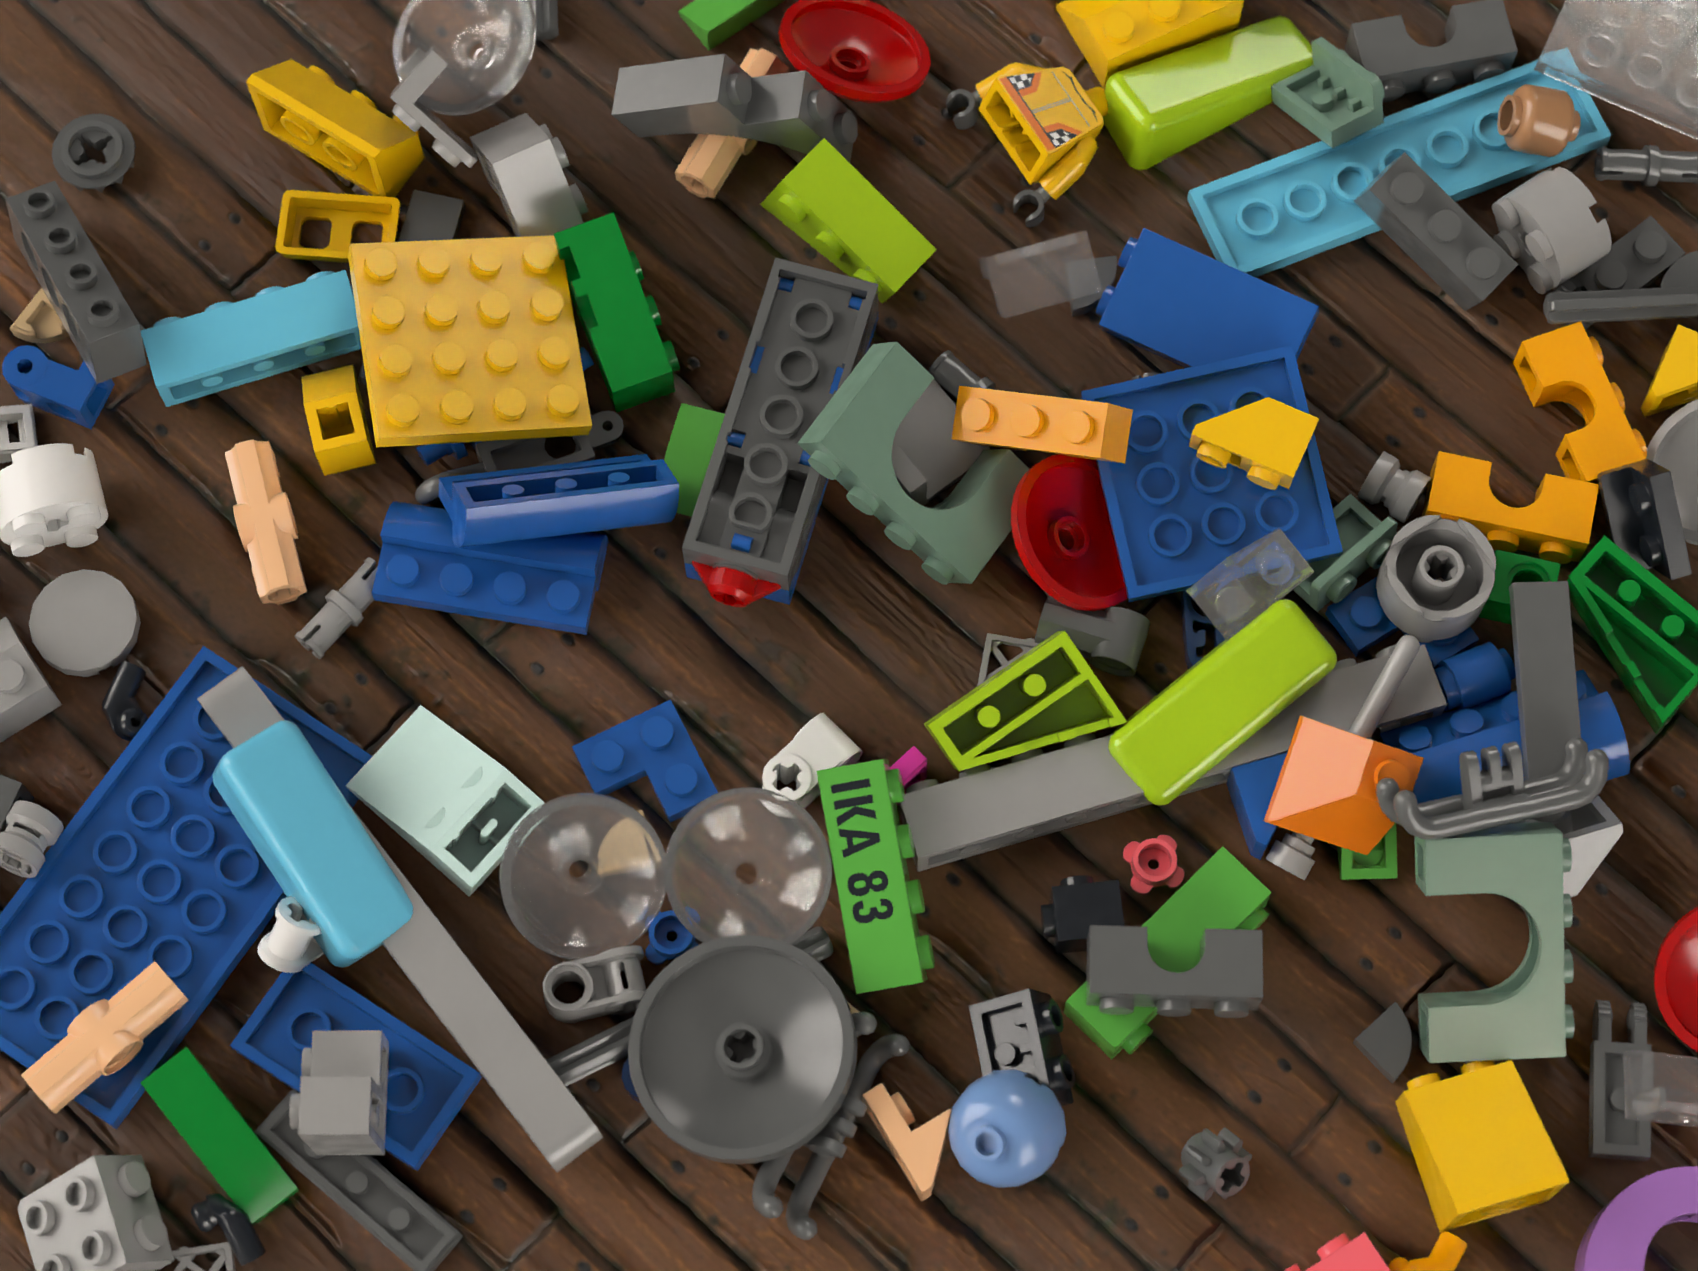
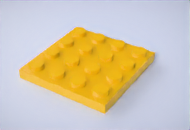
[348,235,592,448]

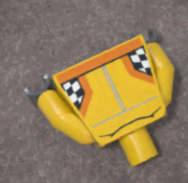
[946,62,1108,227]

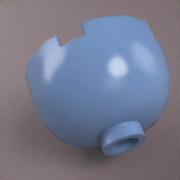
[947,1069,1066,1188]

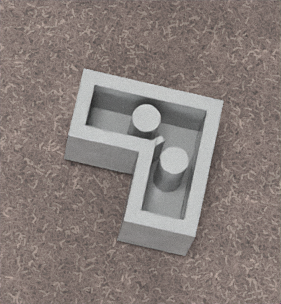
[470,113,588,237]
[289,1030,389,1155]

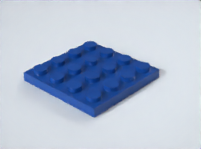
[1081,345,1343,602]

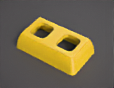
[275,190,400,263]

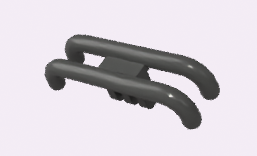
[1376,737,1609,839]
[752,1012,910,1240]

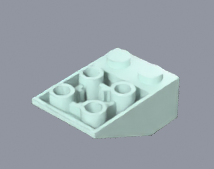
[346,705,548,897]

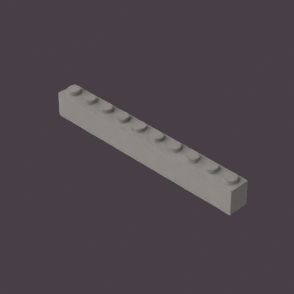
[898,644,1447,872]

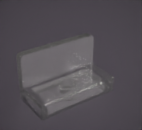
[978,230,1101,318]
[1623,1050,1698,1127]

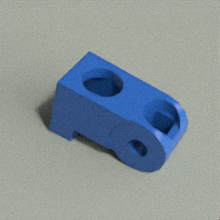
[2,345,115,429]

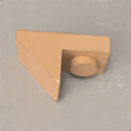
[862,1083,952,1202]

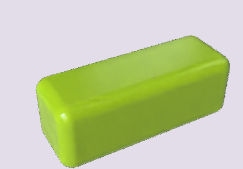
[1103,16,1313,170]
[1108,599,1337,806]

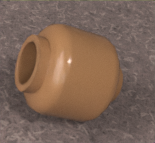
[1497,84,1581,157]

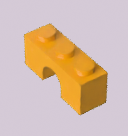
[1513,321,1647,493]
[951,386,1133,463]
[1422,451,1599,564]

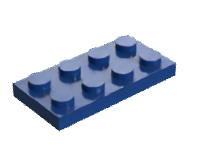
[230,963,482,1171]

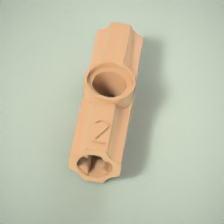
[675,48,789,199]
[225,439,307,605]
[21,961,188,1114]

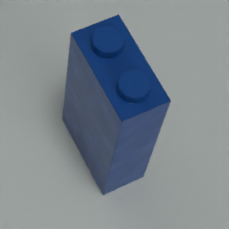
[1095,228,1320,368]

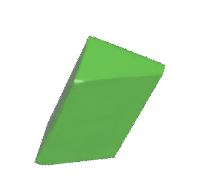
[679,0,785,51]

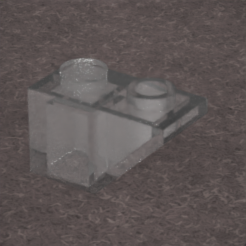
[1186,528,1315,641]

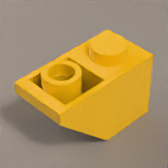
[302,365,376,476]
[1189,397,1319,490]

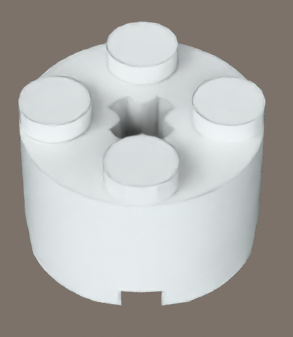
[0,443,108,557]

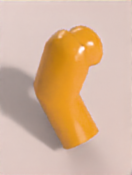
[1388,1231,1468,1271]

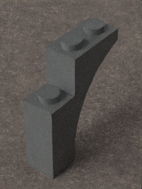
[611,54,858,163]

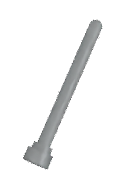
[1266,635,1420,881]

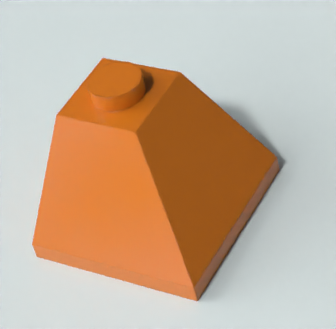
[1264,715,1424,855]

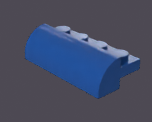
[439,454,679,548]
[372,501,608,635]
[1379,669,1630,804]

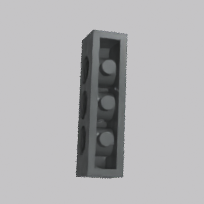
[6,181,147,384]

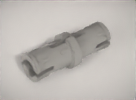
[294,557,377,659]

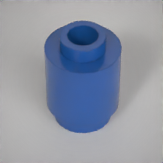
[1434,642,1516,711]

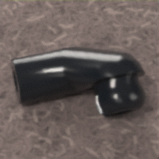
[102,661,148,741]
[191,1193,266,1266]

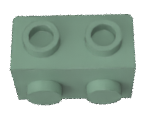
[1271,37,1385,148]
[1274,494,1398,612]

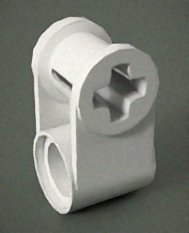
[761,713,863,817]
[258,895,324,973]

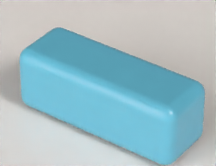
[213,720,413,967]

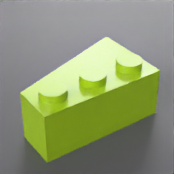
[760,138,937,303]
[924,631,1127,771]

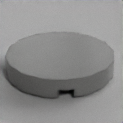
[29,569,141,677]

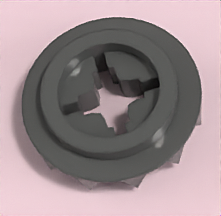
[52,114,137,193]

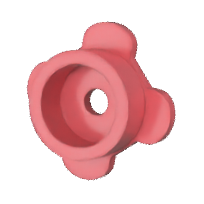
[1123,835,1184,895]

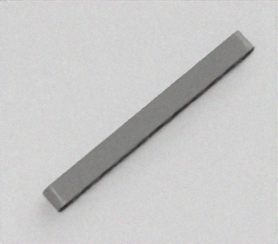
[197,666,603,1172]

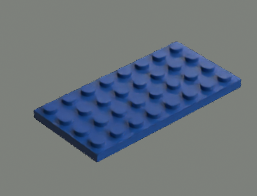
[0,646,373,1130]

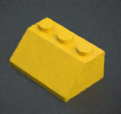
[1056,0,1244,90]
[246,59,425,197]

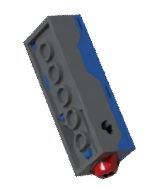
[682,257,878,608]

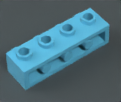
[141,270,361,407]

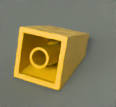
[1395,1060,1569,1233]

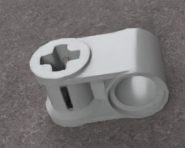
[543,945,646,1023]

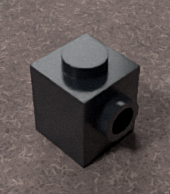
[1041,875,1125,954]

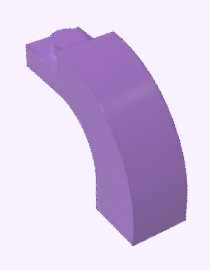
[1574,1166,1698,1271]

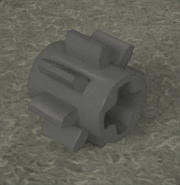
[1178,1127,1252,1201]

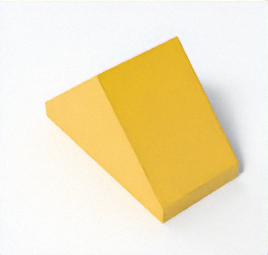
[1641,324,1698,417]

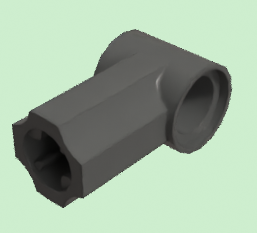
[1035,595,1151,677]

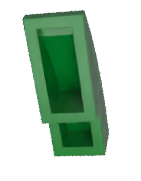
[140,1047,299,1226]

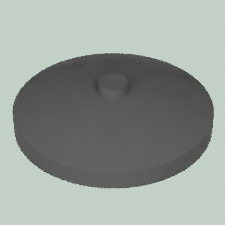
[628,935,857,1164]

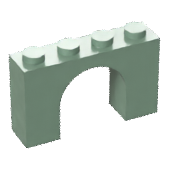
[797,342,1029,585]
[1415,822,1574,1063]

